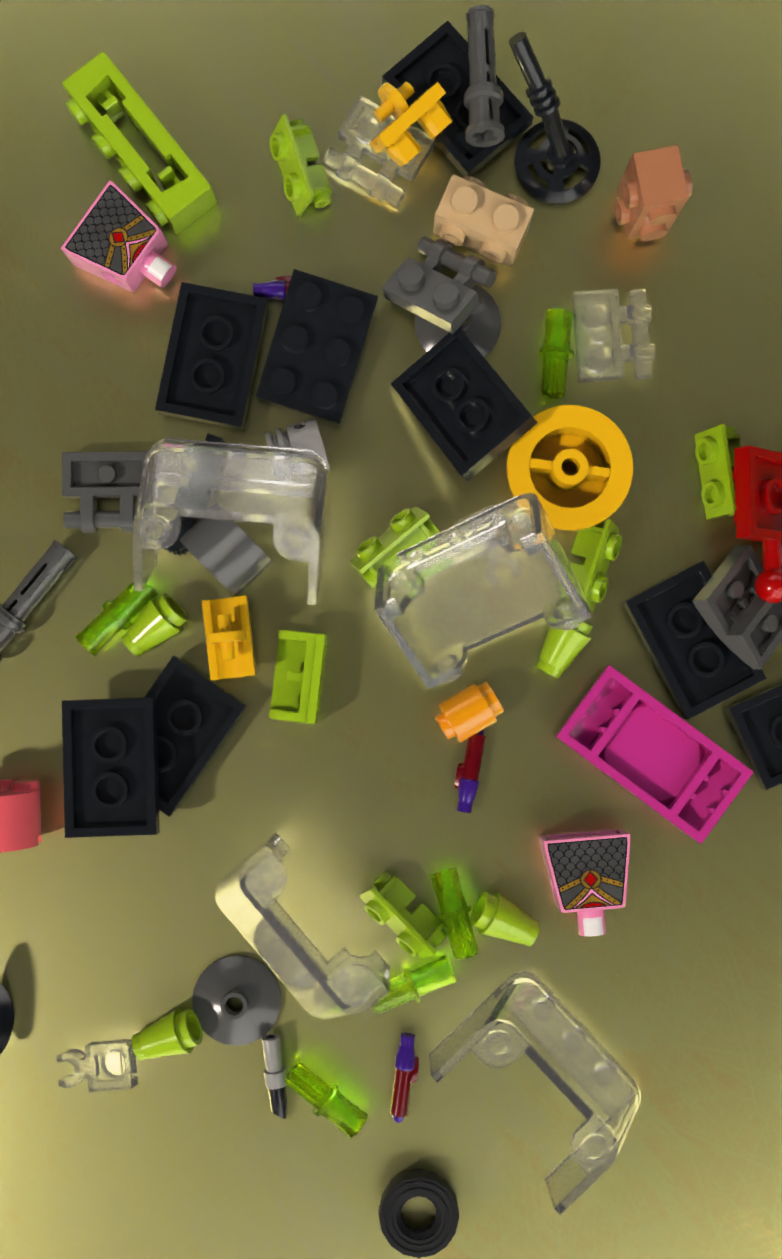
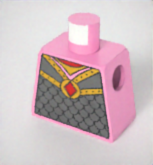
[61,180,176,292]
[539,829,631,936]

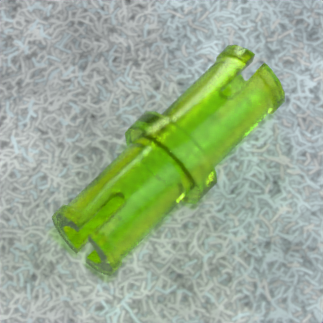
[75,574,159,656]

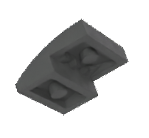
[692,544,782,670]

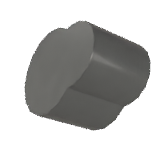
[179,503,272,596]

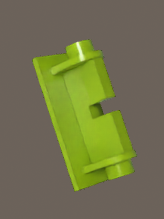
[269,114,333,217]
[694,424,741,520]
[349,506,440,589]
[558,519,622,612]
[359,871,448,959]

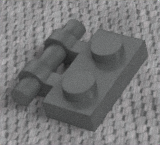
[382,236,497,334]
[62,451,155,533]

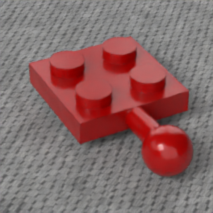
[733,445,782,603]

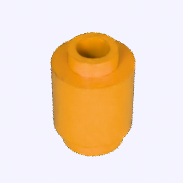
[435,681,504,743]

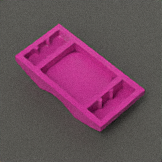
[556,665,754,844]

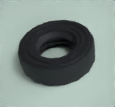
[378,1169,459,1258]

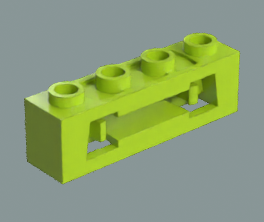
[61,51,218,235]

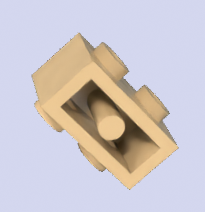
[433,174,534,267]

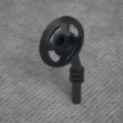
[509,32,601,205]

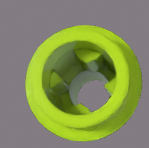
[122,593,188,657]
[536,610,593,678]
[470,892,540,946]
[131,1008,203,1061]

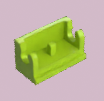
[269,630,328,724]

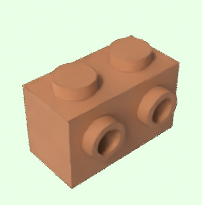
[615,145,692,241]

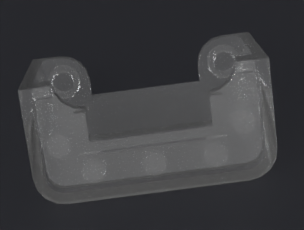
[374,493,592,689]
[216,832,390,1020]

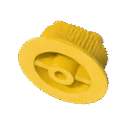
[507,405,633,531]

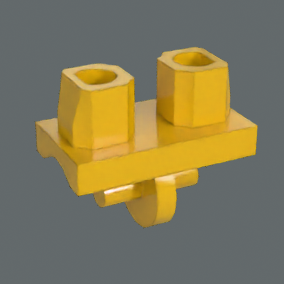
[369,82,452,167]
[202,595,257,681]

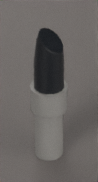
[262,1034,288,1119]

